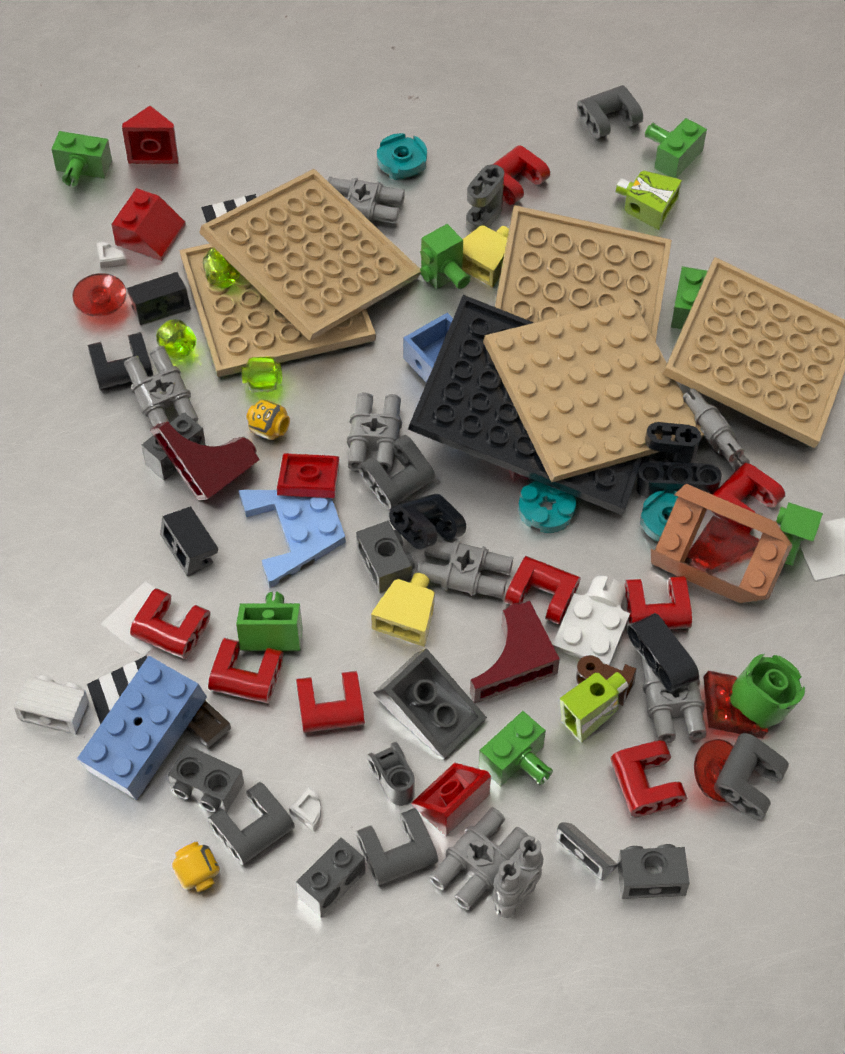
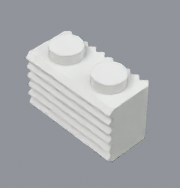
[14,675,89,734]

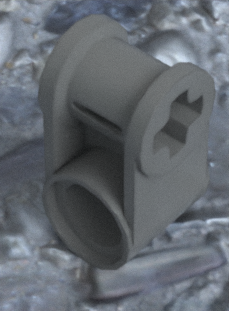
[367,742,415,806]

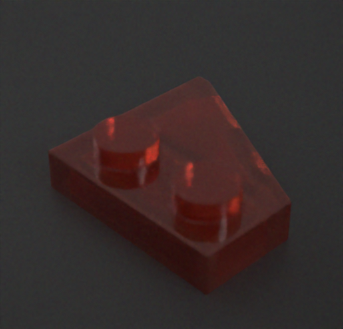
[685,515,760,575]
[703,670,768,739]

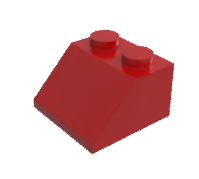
[111,188,186,261]

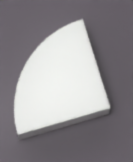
[97,242,127,268]
[289,786,321,831]

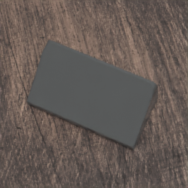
[556,822,618,881]

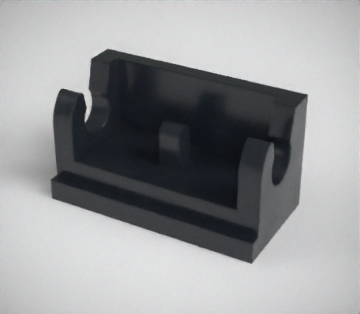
[127,272,191,325]
[160,506,218,576]

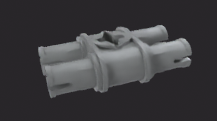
[328,176,405,224]
[124,346,199,427]
[683,389,750,471]
[347,392,402,473]
[417,540,514,599]
[642,653,707,743]
[429,807,529,910]
[492,836,544,918]

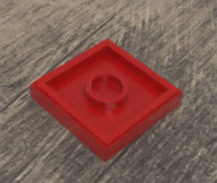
[277,453,339,498]

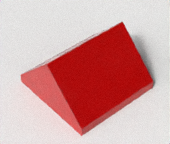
[122,106,179,164]
[411,762,491,836]

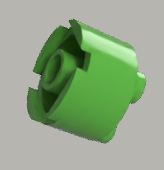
[730,654,805,729]

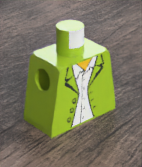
[615,171,682,230]
[559,672,628,743]

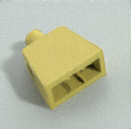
[462,226,509,288]
[371,573,435,647]

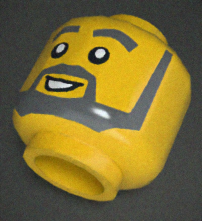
[246,399,290,440]
[172,842,220,893]

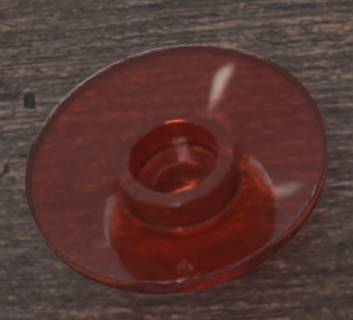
[72,273,127,317]
[694,739,733,802]

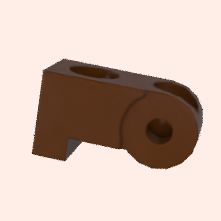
[576,655,637,706]

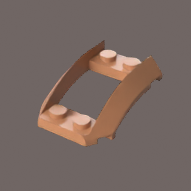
[650,484,792,604]

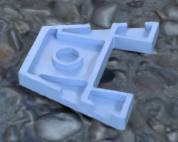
[239,490,346,588]

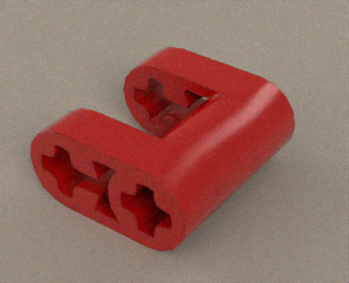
[492,145,551,205]
[712,463,785,534]
[504,556,581,625]
[624,576,692,629]
[130,588,211,659]
[208,638,284,704]
[296,671,365,733]
[610,740,687,817]

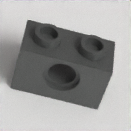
[356,520,415,593]
[617,844,690,899]

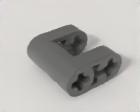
[577,85,643,139]
[466,164,504,233]
[358,435,435,509]
[714,733,789,819]
[207,782,295,865]
[356,808,438,886]

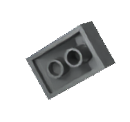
[373,648,487,759]

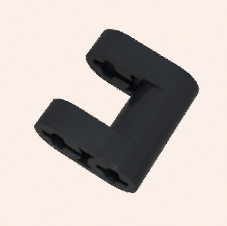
[87,332,153,389]
[640,422,701,466]
[389,493,466,550]

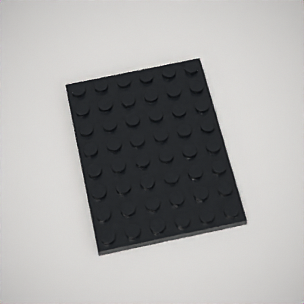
[408,295,643,515]

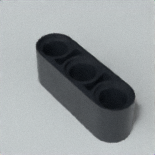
[636,461,722,498]
[627,613,699,692]

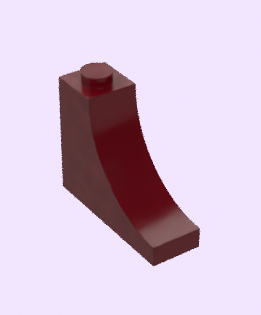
[150,421,260,500]
[470,601,560,703]

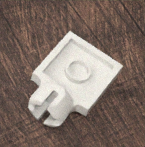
[552,576,630,666]

